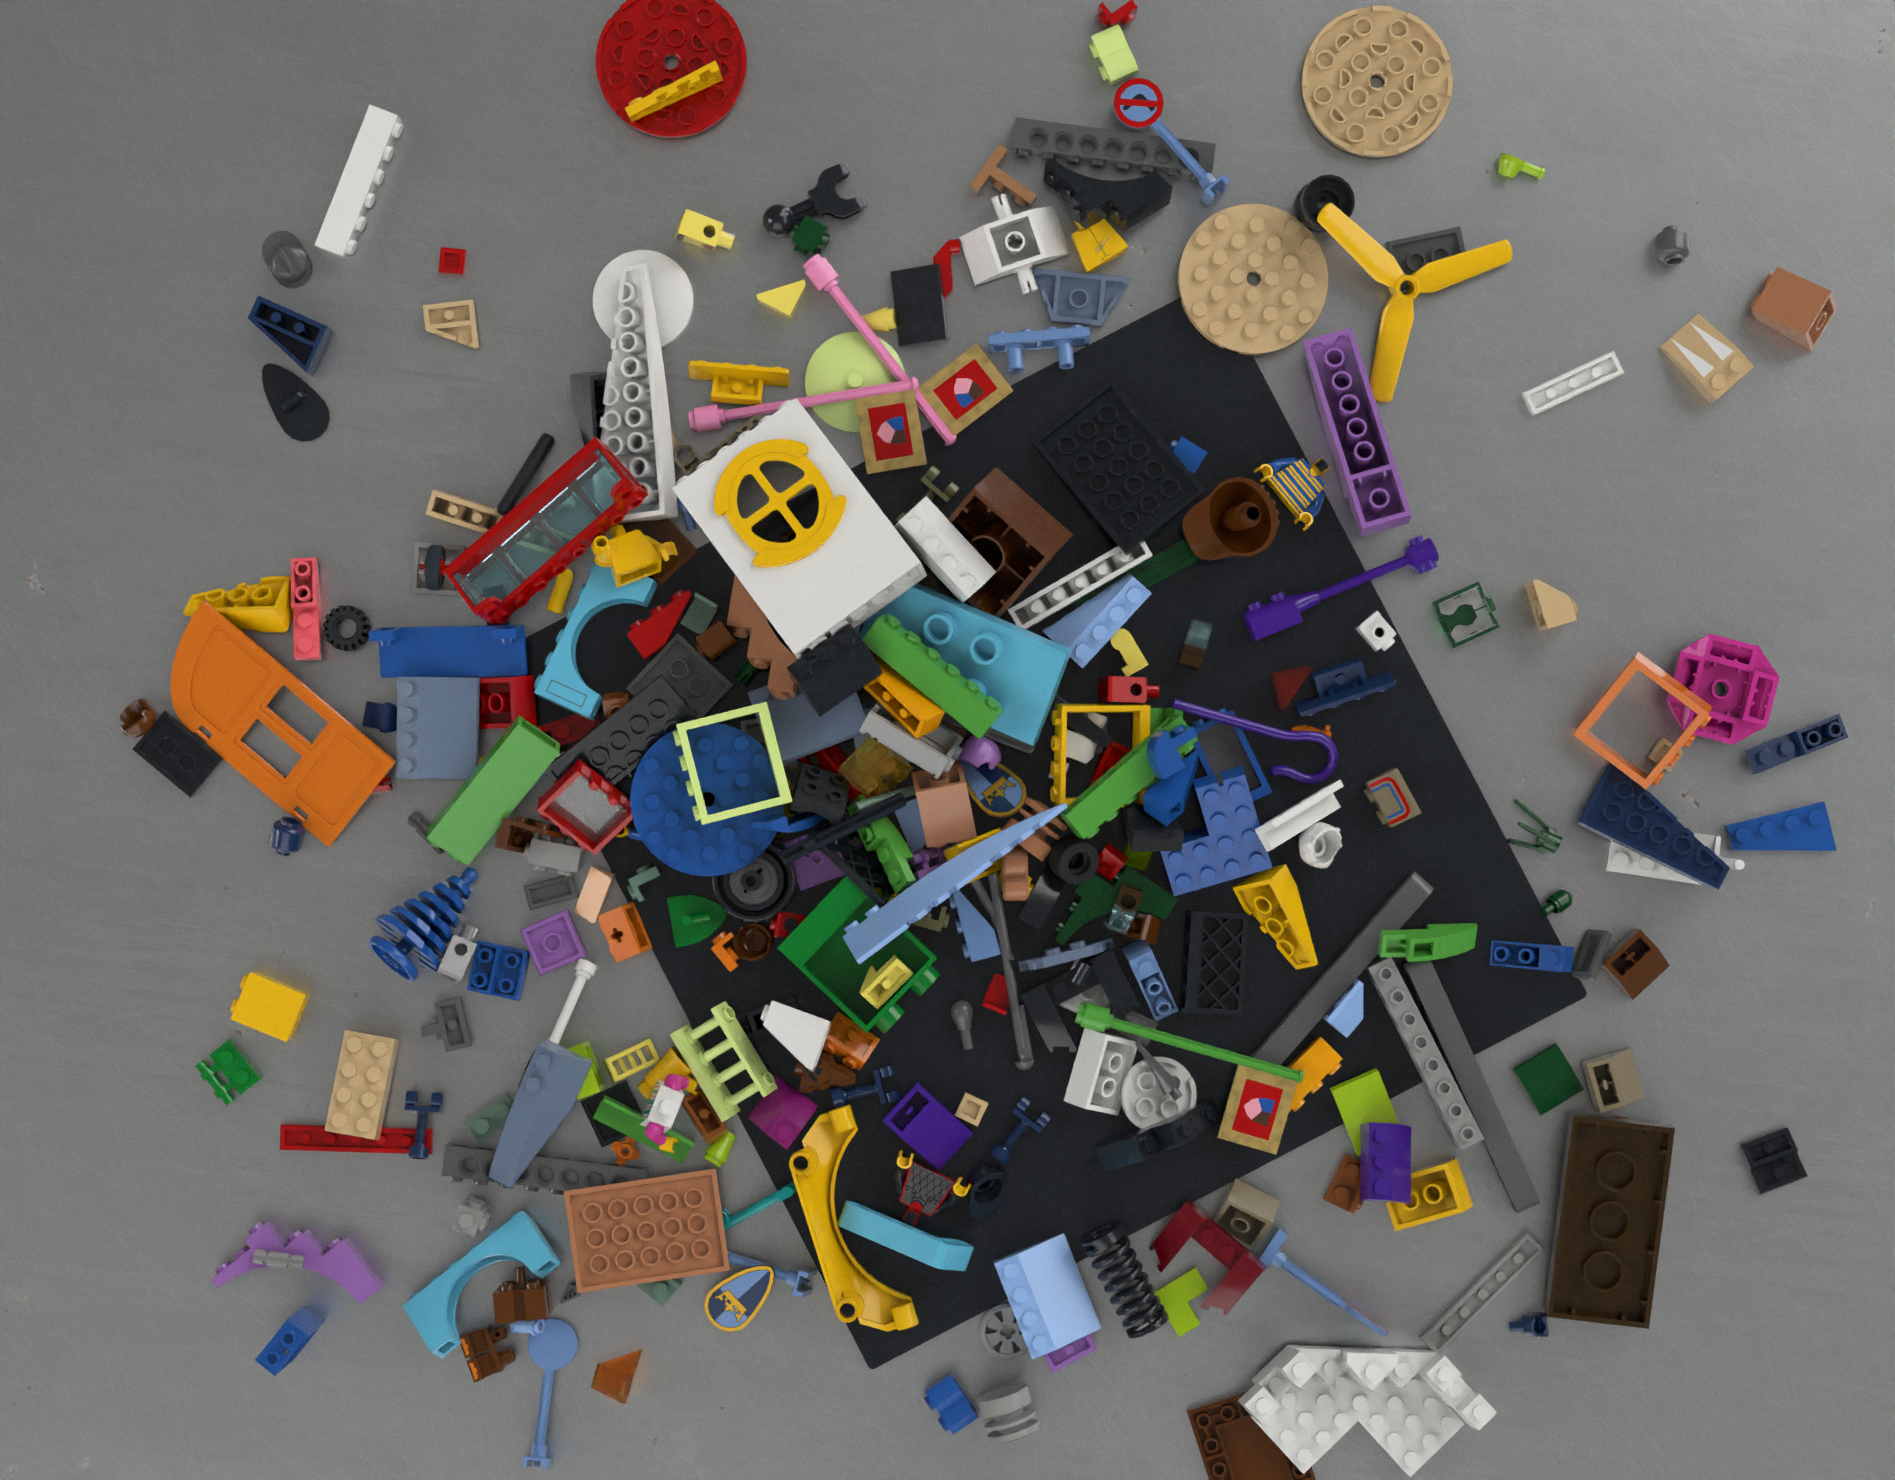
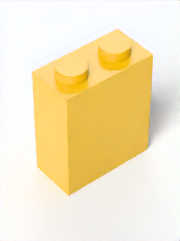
[230,971,310,1042]

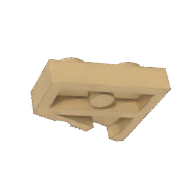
[423,299,480,349]

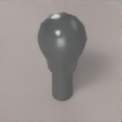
[951,1000,974,1050]

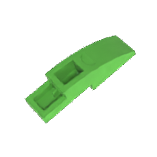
[847,794,916,894]
[1378,923,1478,962]

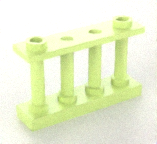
[670,1001,778,1122]

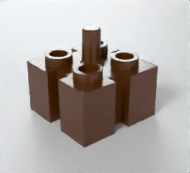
[493,1266,553,1324]

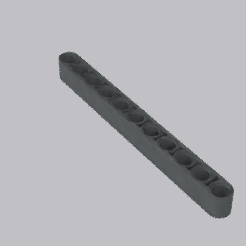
[1233,871,1434,1080]
[1403,960,1540,1213]

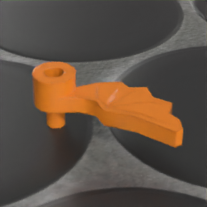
[1291,725,1332,738]

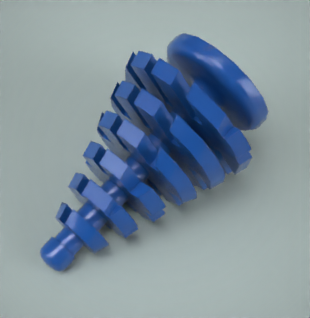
[368,867,478,983]

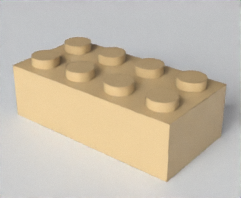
[324,1030,400,1140]

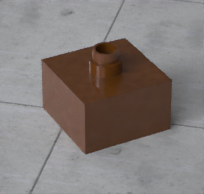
[917,467,1073,618]

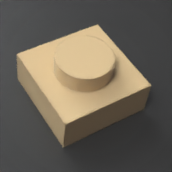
[1647,737,1684,772]
[955,1092,988,1126]

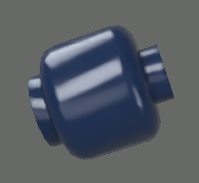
[269,817,305,856]

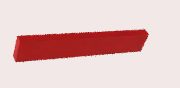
[280,1124,434,1155]

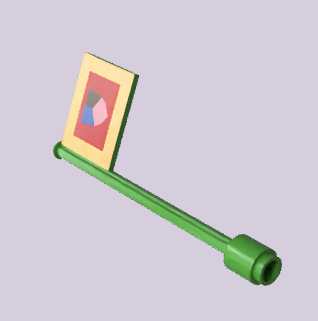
[1075,1002,1304,1154]

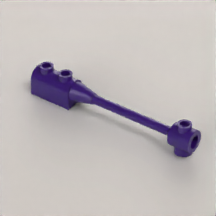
[1243,535,1439,642]

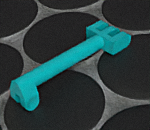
[722,1181,797,1231]

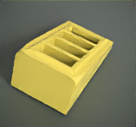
[603,1038,660,1084]

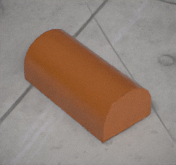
[681,1088,728,1144]

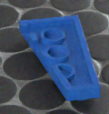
[1725,802,1837,851]

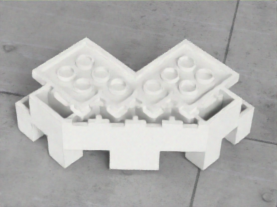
[1238,1345,1497,1477]

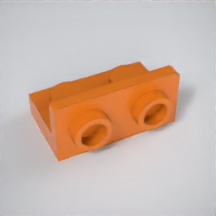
[711,931,739,972]
[823,1011,880,1070]

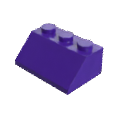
[1360,1122,1411,1204]

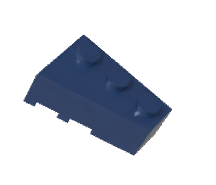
[248,295,333,376]

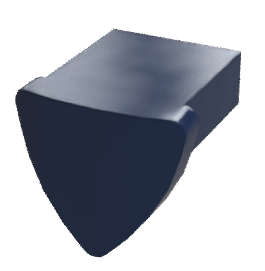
[362,701,397,733]

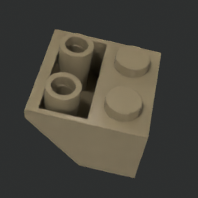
[1581,1048,1644,1113]

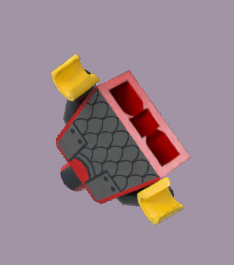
[893,1150,971,1225]

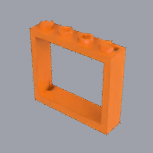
[1573,652,1712,790]

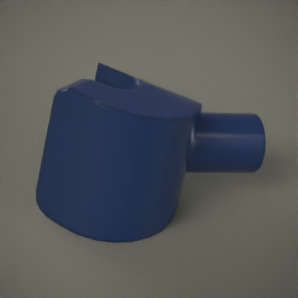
[1509,1312,1549,1337]

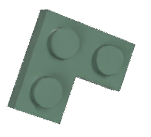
[465,1093,514,1143]

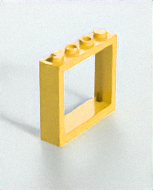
[1050,703,1151,807]

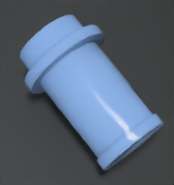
[510,1319,545,1336]

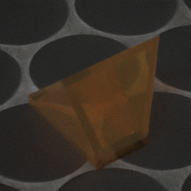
[591,1349,643,1404]

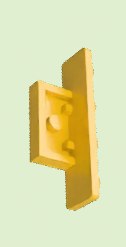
[688,360,789,405]

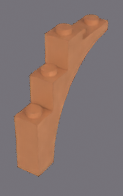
[727,575,798,700]

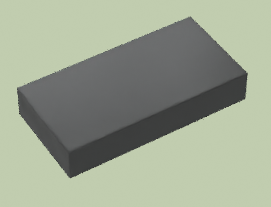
[523,874,579,910]
[1572,929,1612,981]

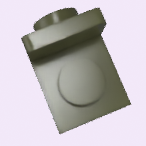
[911,906,950,932]

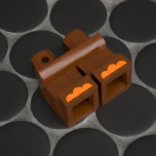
[459,1324,516,1383]

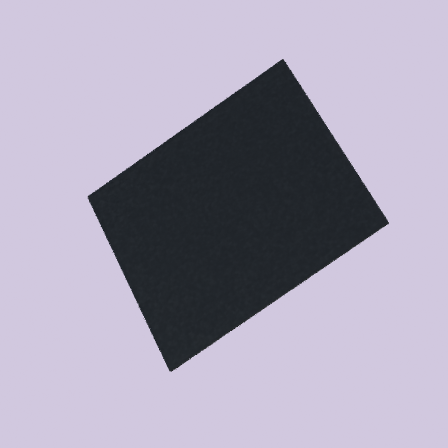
[525,297,1587,1369]

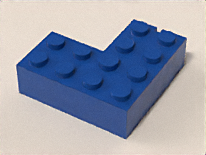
[1161,766,1272,896]

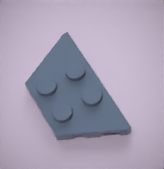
[1033,268,1130,327]
[1018,937,1115,972]

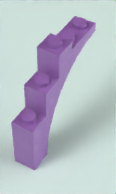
[211,1221,384,1304]

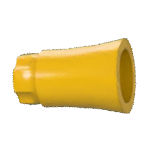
[637,1046,693,1101]

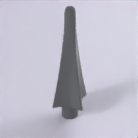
[1135,1041,1182,1101]

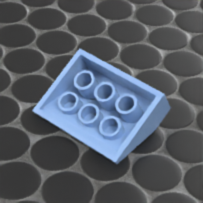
[993,1233,1101,1360]

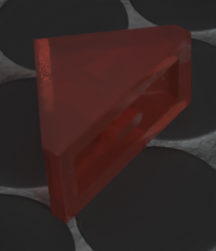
[1271,666,1312,711]

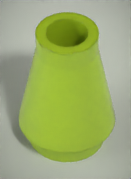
[703,1131,737,1168]

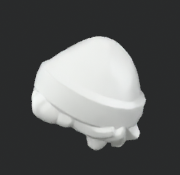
[1298,822,1342,869]

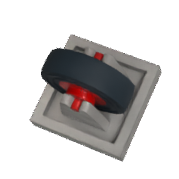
[411,542,466,596]

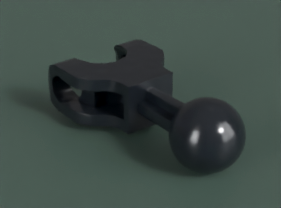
[763,163,867,237]

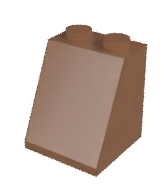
[1751,267,1837,352]
[911,762,977,848]

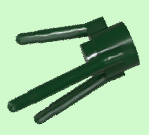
[1507,799,1563,854]

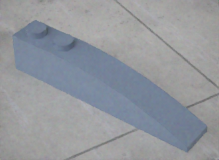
[488,1040,592,1188]

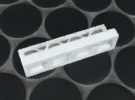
[1254,780,1344,852]

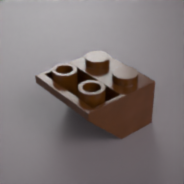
[1601,928,1670,1000]

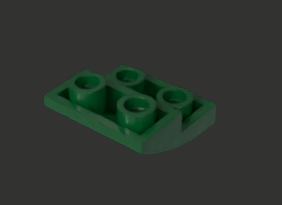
[1513,1043,1584,1116]

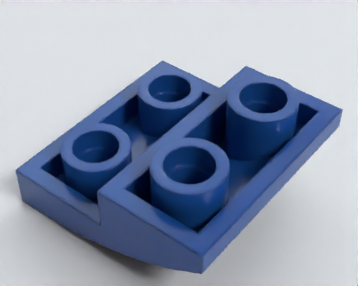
[467,940,530,1001]

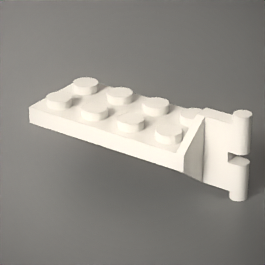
[1606,833,1745,885]

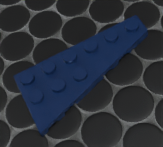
[1578,763,1730,892]

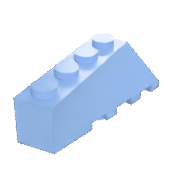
[1042,573,1152,668]

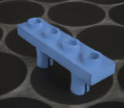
[988,325,1090,373]

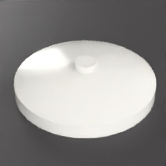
[593,250,694,348]

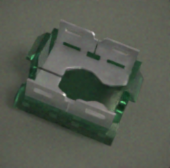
[1432,581,1499,648]

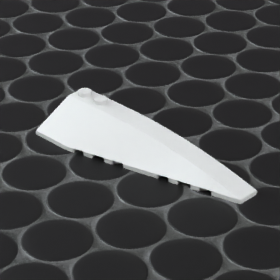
[593,263,678,523]

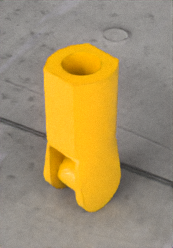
[546,568,574,615]

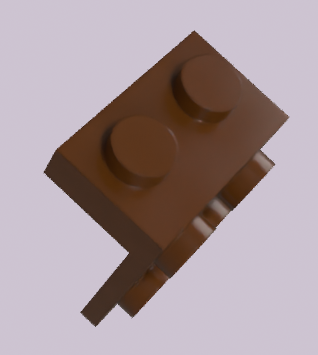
[495,815,568,853]

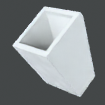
[760,1001,831,1072]

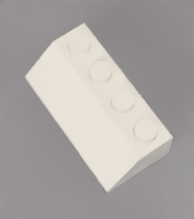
[894,496,996,603]

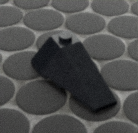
[570,371,607,476]

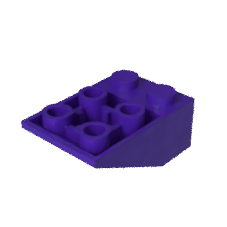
[883,1081,973,1170]

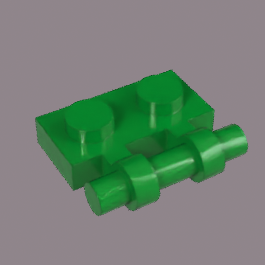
[196,1039,262,1106]

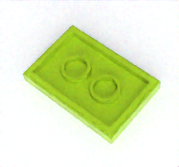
[1330,1068,1399,1156]

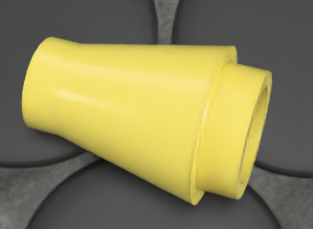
[861,307,897,332]

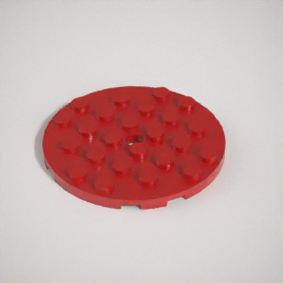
[596,0,747,138]

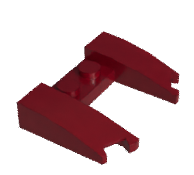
[1149,1200,1267,1315]

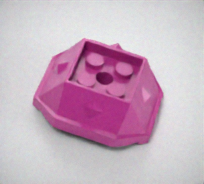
[1666,634,1780,745]

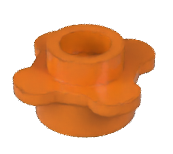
[611,1136,640,1165]

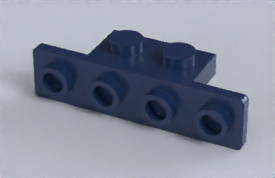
[1294,657,1396,717]

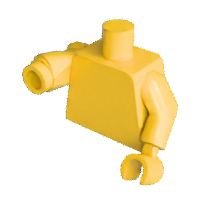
[591,525,678,588]

